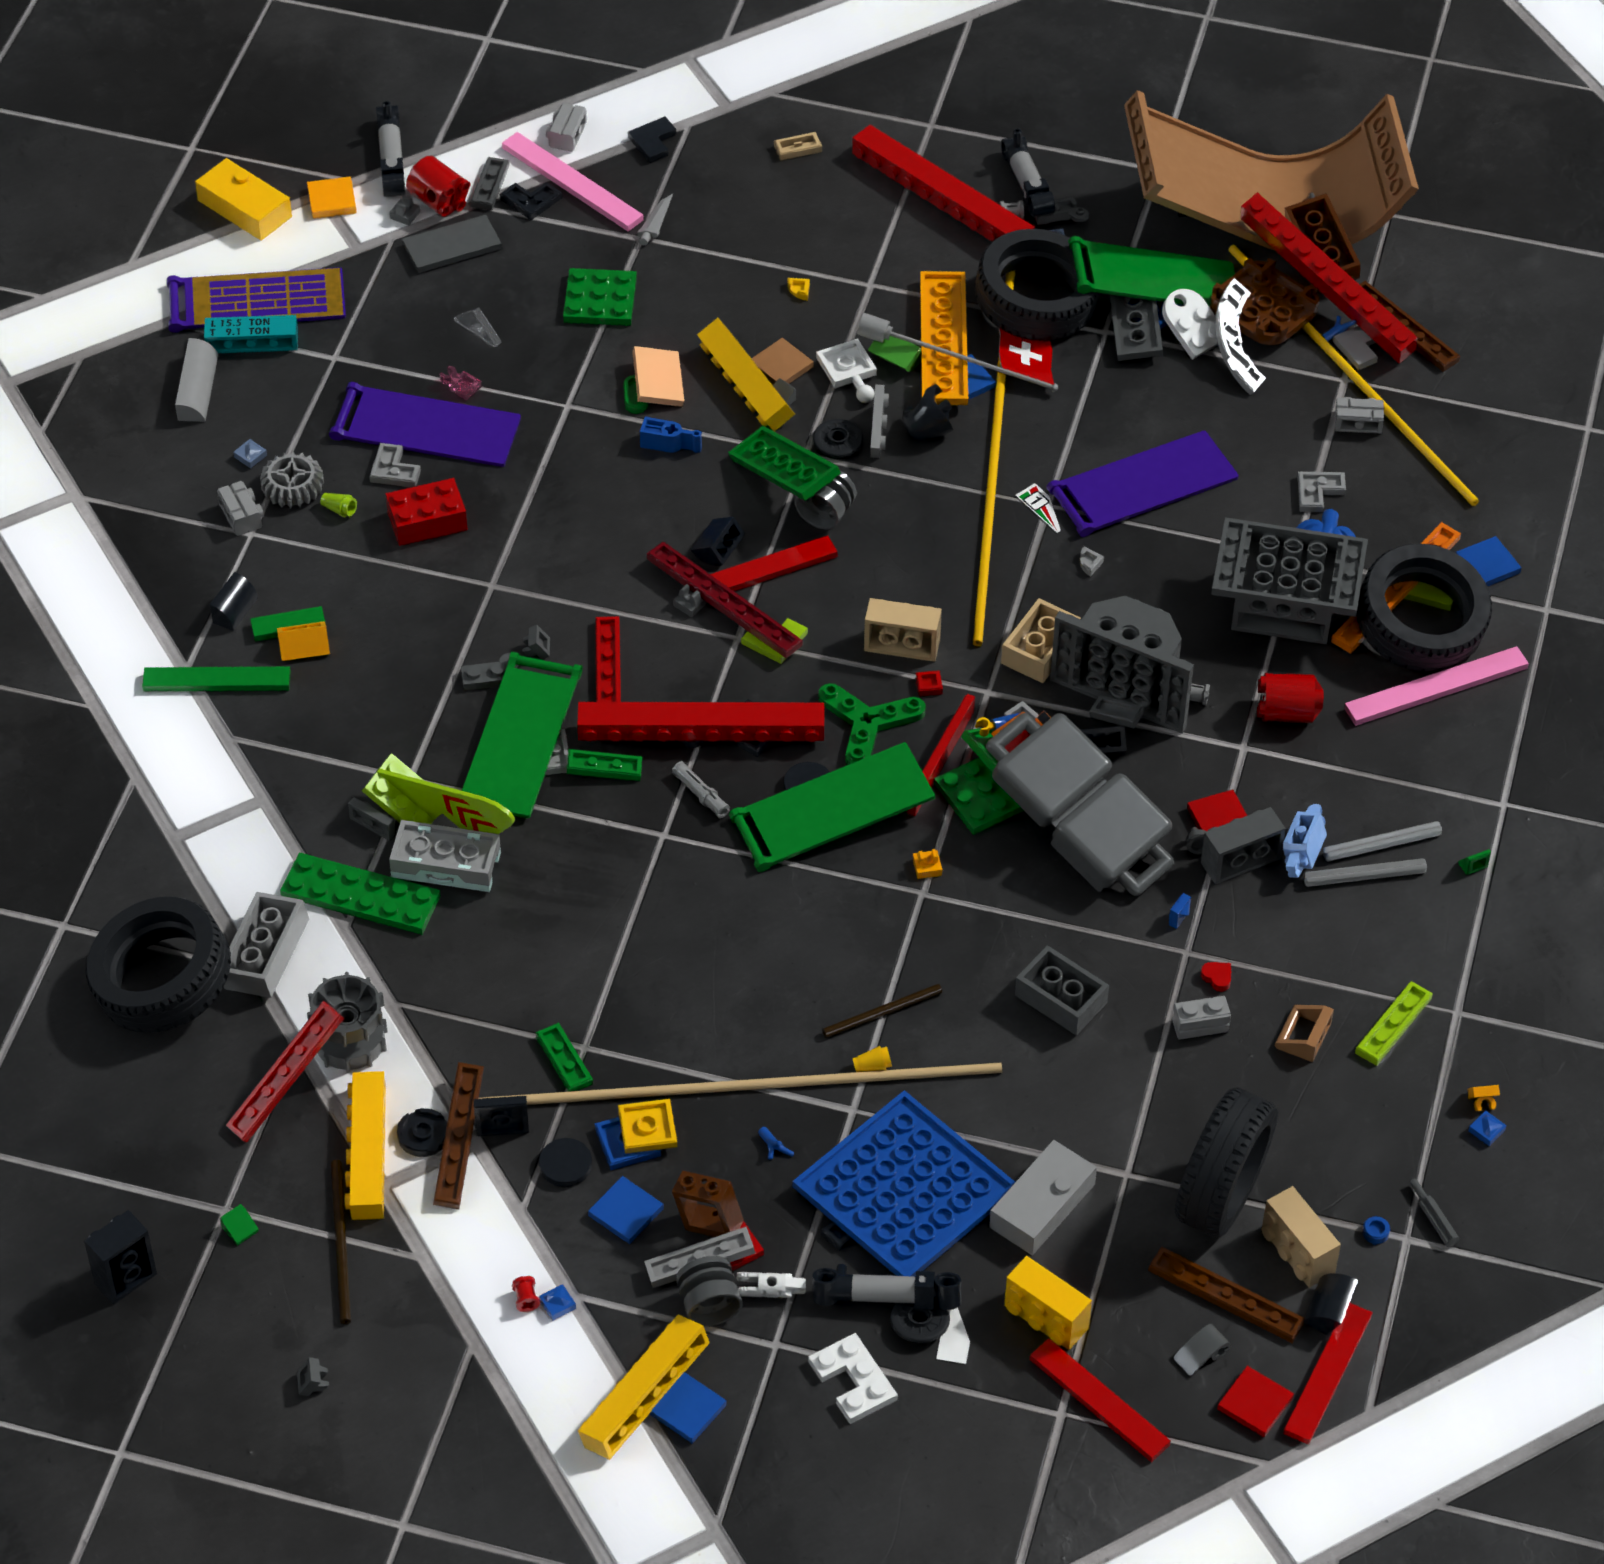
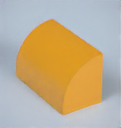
[277,621,330,661]

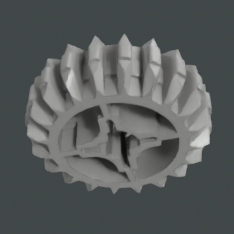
[260,452,324,509]

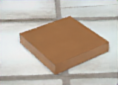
[751,338,814,385]

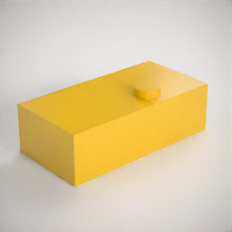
[195,158,292,241]

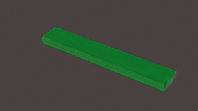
[142,666,291,692]

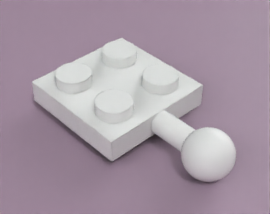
[816,339,877,403]

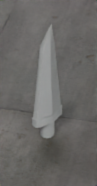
[637,194,673,245]

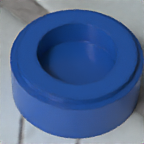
[1362,1216,1390,1244]

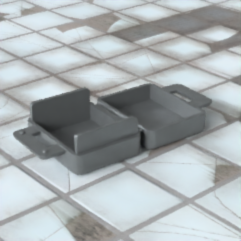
[986,713,1174,896]

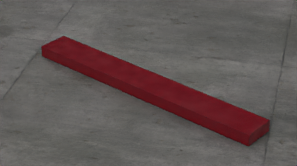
[647,541,803,658]

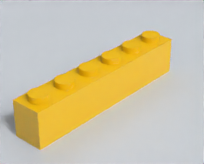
[697,318,795,432]
[345,1071,386,1220]
[578,1314,710,1460]

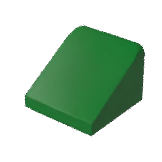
[1458,849,1491,875]
[220,1204,259,1246]

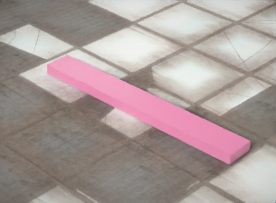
[502,132,644,232]
[1344,646,1529,726]

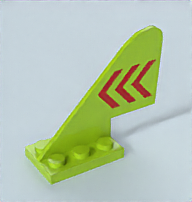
[361,753,515,834]

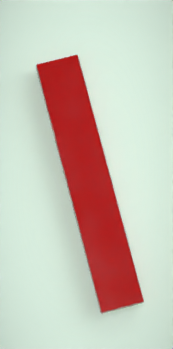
[710,536,838,591]
[595,616,621,702]
[907,694,975,816]
[226,1001,344,1142]
[1284,1302,1373,1445]
[1030,1338,1171,1463]

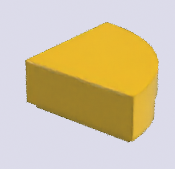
[787,278,810,301]

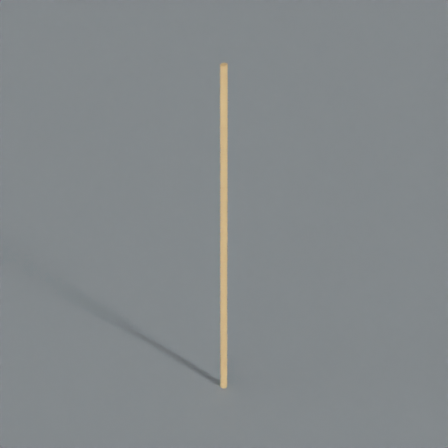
[479,1063,1002,1105]

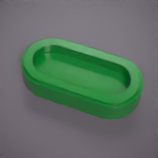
[623,375,648,414]

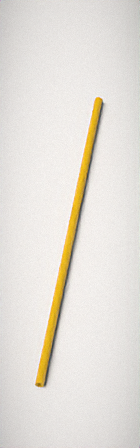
[1228,245,1479,507]

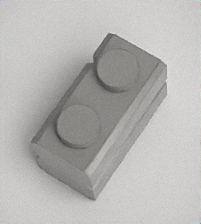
[546,103,587,152]
[1335,397,1384,434]
[217,481,264,536]
[1172,995,1231,1040]

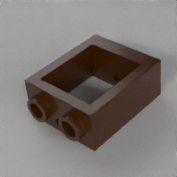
[672,1171,744,1237]

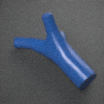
[1322,316,1356,341]
[758,1127,794,1160]

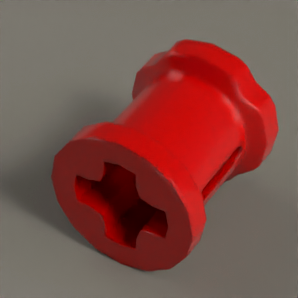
[512,1276,540,1312]

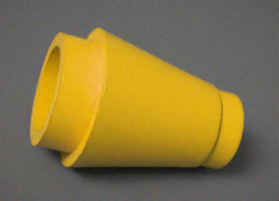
[852,1046,892,1072]

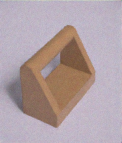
[1275,1005,1334,1062]

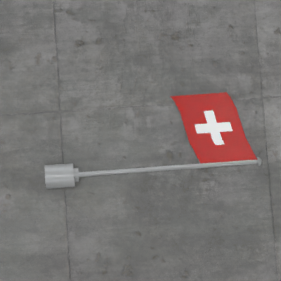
[857,313,1058,392]

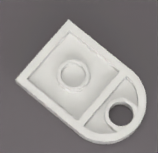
[1162,289,1218,360]

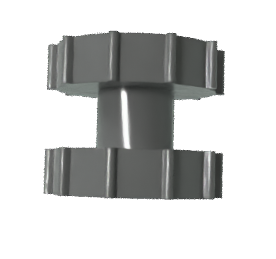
[307,972,388,1073]

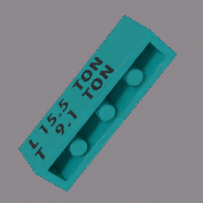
[204,315,298,353]

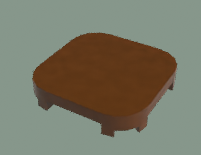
[1210,258,1320,345]

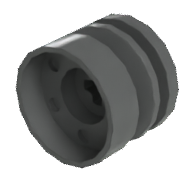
[795,471,857,530]
[676,1256,742,1327]

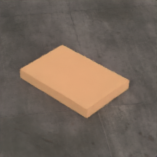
[632,346,684,407]

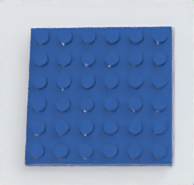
[792,1090,1015,1276]

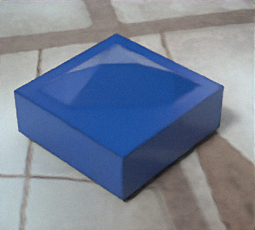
[1169,893,1191,929]
[1468,1111,1507,1146]
[539,1284,576,1321]

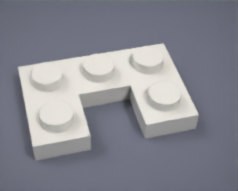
[808,1333,898,1424]

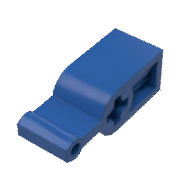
[640,417,702,453]

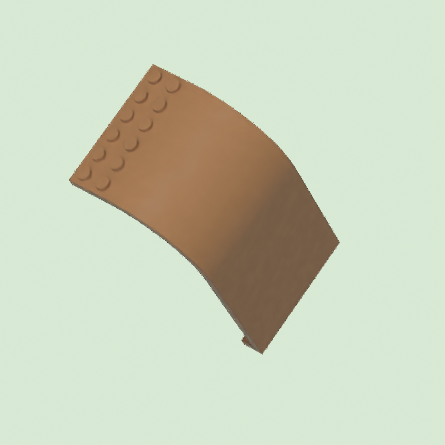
[1124,90,1419,250]

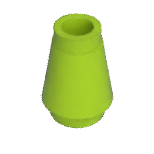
[320,493,357,517]

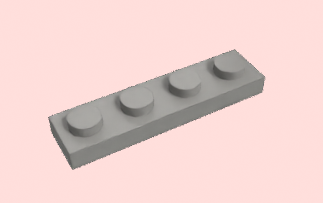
[644,1227,755,1288]

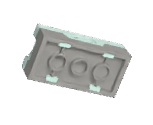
[389,820,501,892]

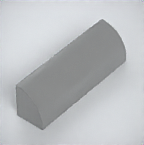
[175,338,218,422]

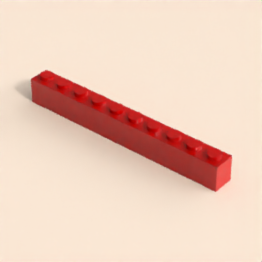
[852,125,1035,242]
[1240,192,1417,364]
[577,702,824,742]

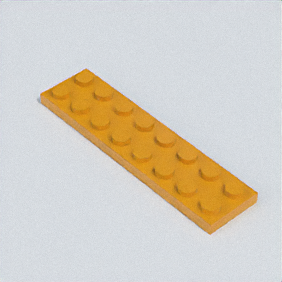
[920,271,968,405]

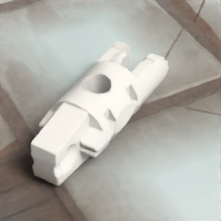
[737,1272,806,1298]

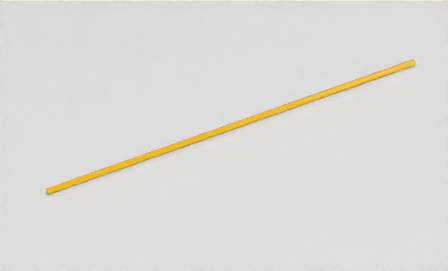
[973,270,1015,646]

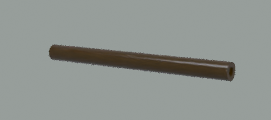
[822,984,942,1038]

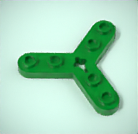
[818,683,926,765]

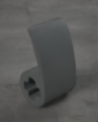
[1174,1324,1231,1377]

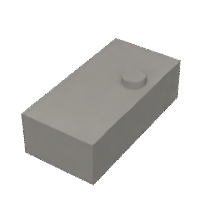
[224,892,309,998]
[989,1140,1097,1256]

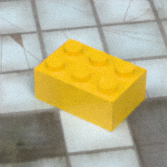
[1004,1255,1092,1350]

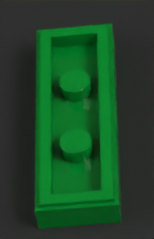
[250,606,326,642]
[566,749,642,781]
[536,1023,593,1092]

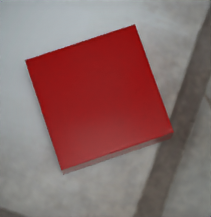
[915,670,943,696]

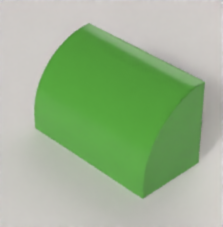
[868,336,921,372]

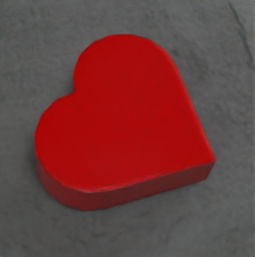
[1201,962,1231,992]

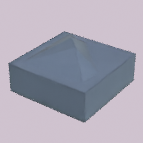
[234,439,267,468]

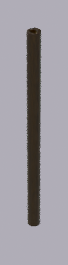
[331,1160,351,1324]

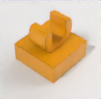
[913,849,942,879]
[1467,1085,1500,1111]

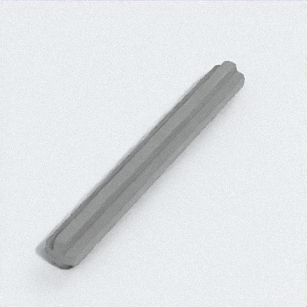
[1323,821,1442,861]
[1303,858,1427,887]

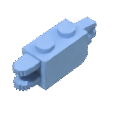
[1283,804,1327,878]

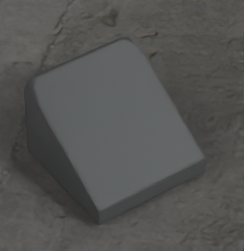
[773,378,796,405]

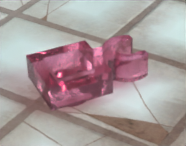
[439,366,482,400]

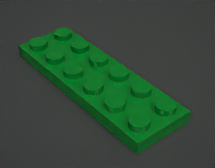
[728,426,841,501]
[280,852,441,935]

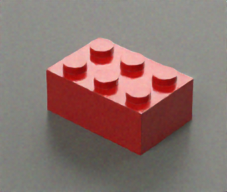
[385,478,468,546]

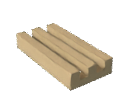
[774,132,822,161]

